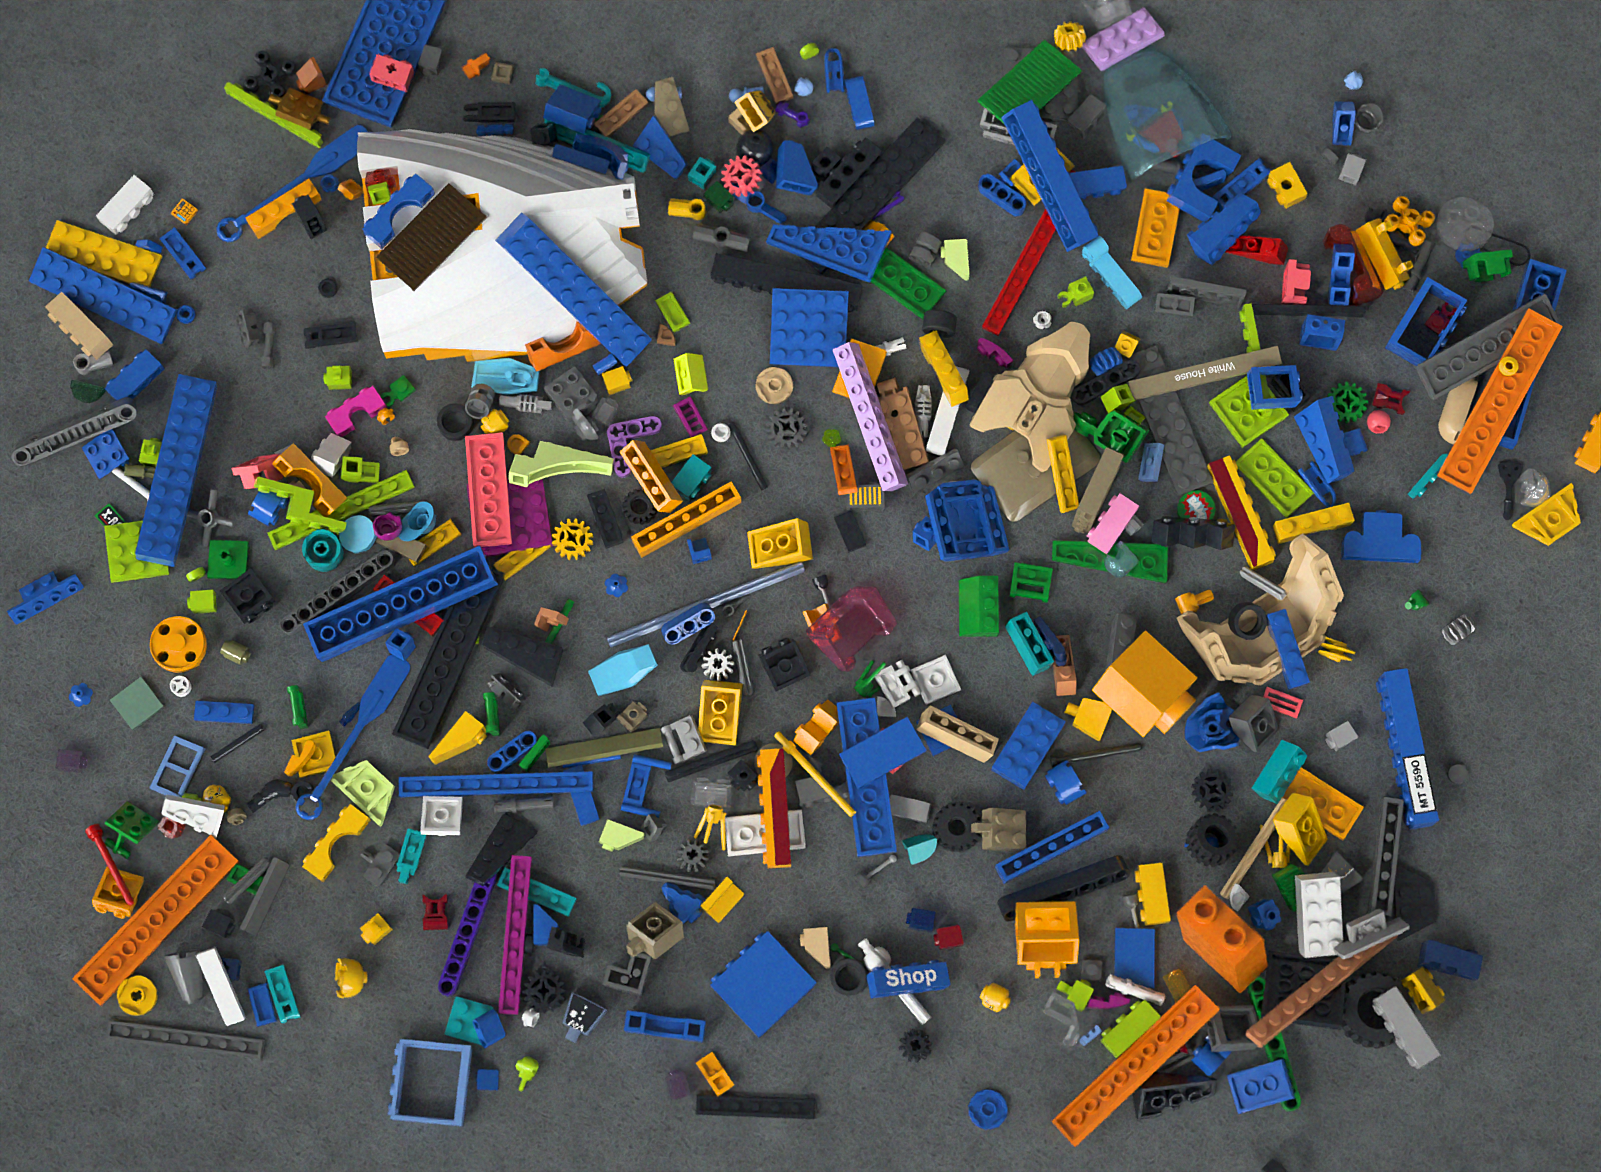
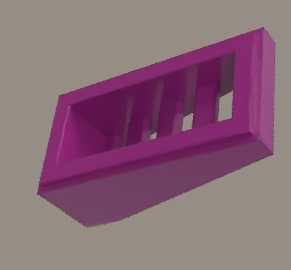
[672,396,708,438]

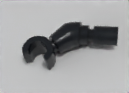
[1365,208,1421,253]
[247,779,314,813]

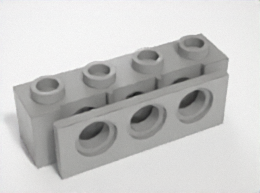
[980,108,1057,145]

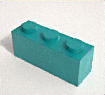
[1005,612,1054,676]
[1252,740,1308,804]

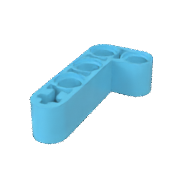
[1082,236,1142,309]

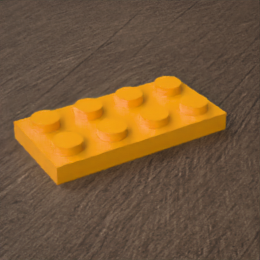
[1131,189,1179,268]
[1282,767,1364,841]

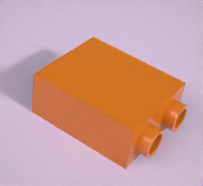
[1177,886,1268,994]

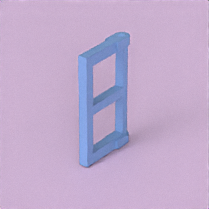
[150,736,206,797]

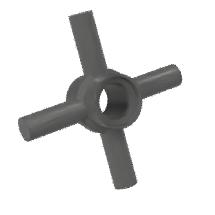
[187,489,236,547]

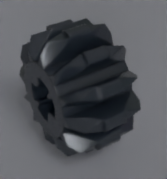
[899,1029,932,1063]

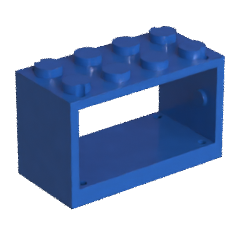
[1385,277,1467,366]

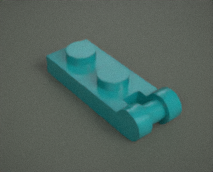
[1408,454,1448,499]
[265,965,301,1024]

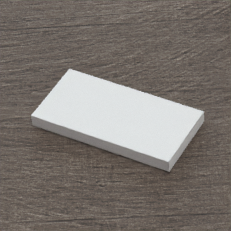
[725,809,806,857]

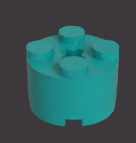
[302,529,344,572]

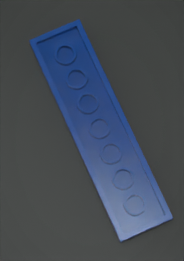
[29,247,178,344]
[836,698,897,857]

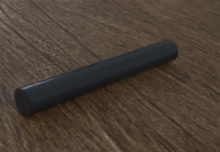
[210,724,264,763]

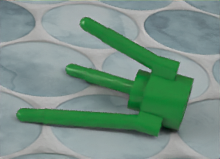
[853,660,901,698]

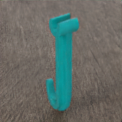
[536,68,611,107]

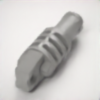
[915,385,932,438]
[499,394,553,413]

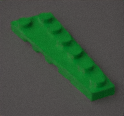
[1052,540,1168,583]

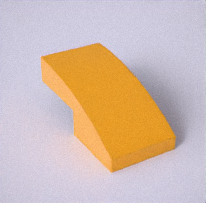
[284,740,317,777]
[696,1052,734,1096]

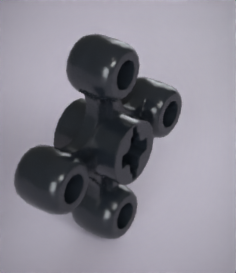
[244,50,297,98]

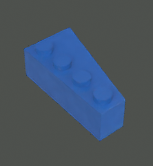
[1294,396,1354,484]

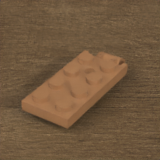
[877,378,929,471]

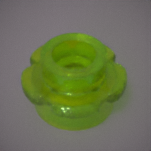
[822,429,841,447]

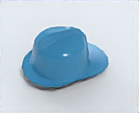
[398,502,437,541]

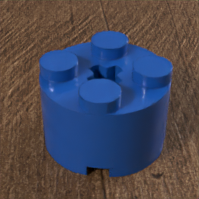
[248,491,289,526]
[1045,760,1087,805]

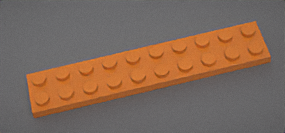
[1437,308,1563,494]
[72,835,239,1006]
[1052,985,1220,1147]

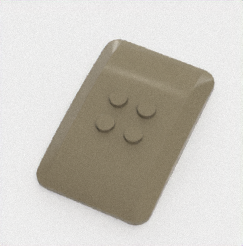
[971,423,1100,522]

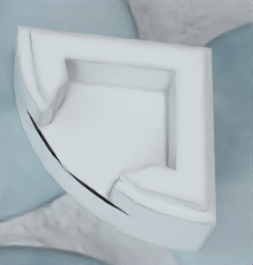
[877,696,896,717]
[1230,883,1250,911]

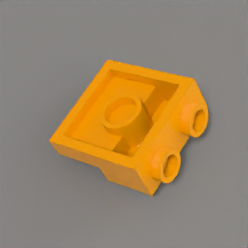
[92,867,144,919]

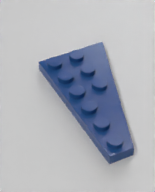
[766,225,892,283]

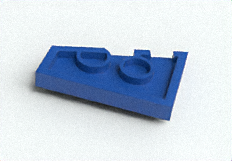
[633,116,688,179]

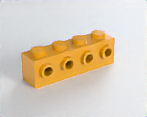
[620,440,683,513]

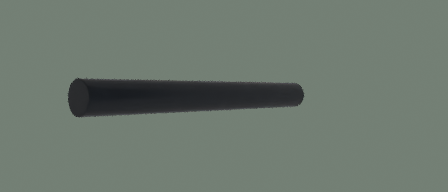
[727,421,768,491]

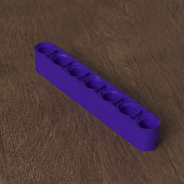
[438,873,497,997]

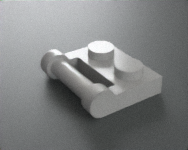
[660,715,707,765]

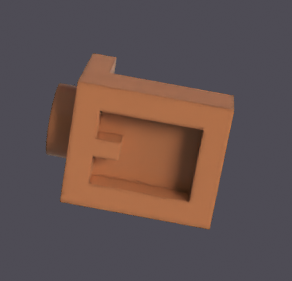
[534,607,569,632]

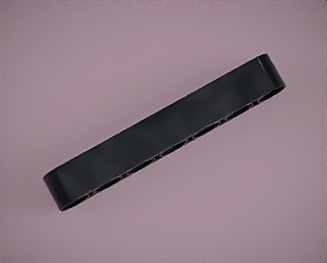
[997,855,1130,922]

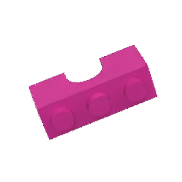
[325,386,387,438]

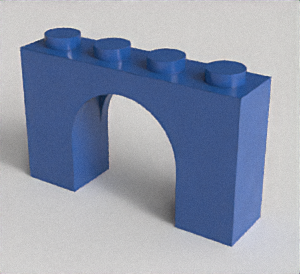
[1166,133,1241,222]

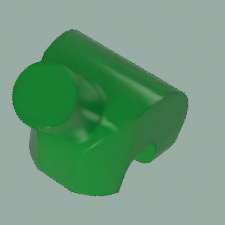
[1405,589,1429,610]

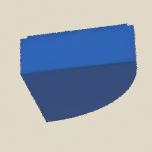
[135,239,163,253]

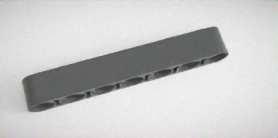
[280,551,395,636]

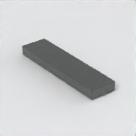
[240,857,290,936]

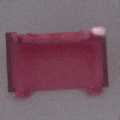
[806,586,897,672]

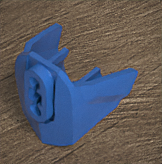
[1185,692,1240,752]

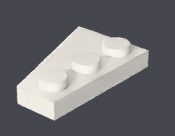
[162,794,224,839]

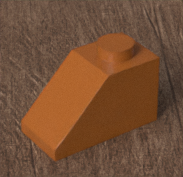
[296,57,326,95]

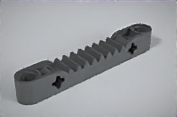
[12,397,137,466]

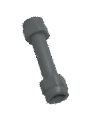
[261,322,276,369]

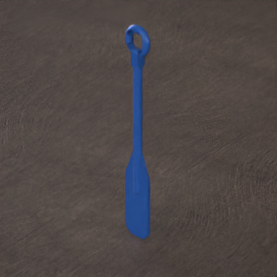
[217,125,368,242]
[296,655,410,820]

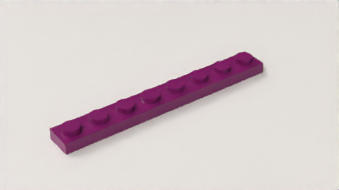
[498,855,532,1015]

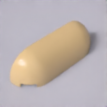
[1439,376,1479,445]

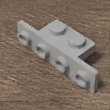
[1333,908,1410,959]

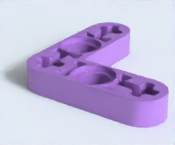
[607,416,662,478]

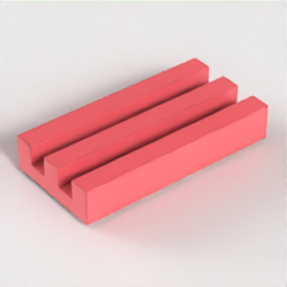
[1263,687,1303,719]

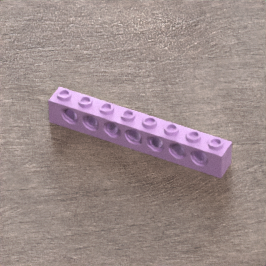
[833,342,908,491]

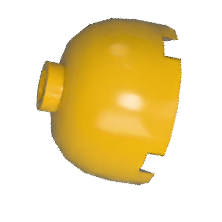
[335,958,368,998]

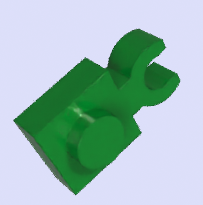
[380,375,416,407]

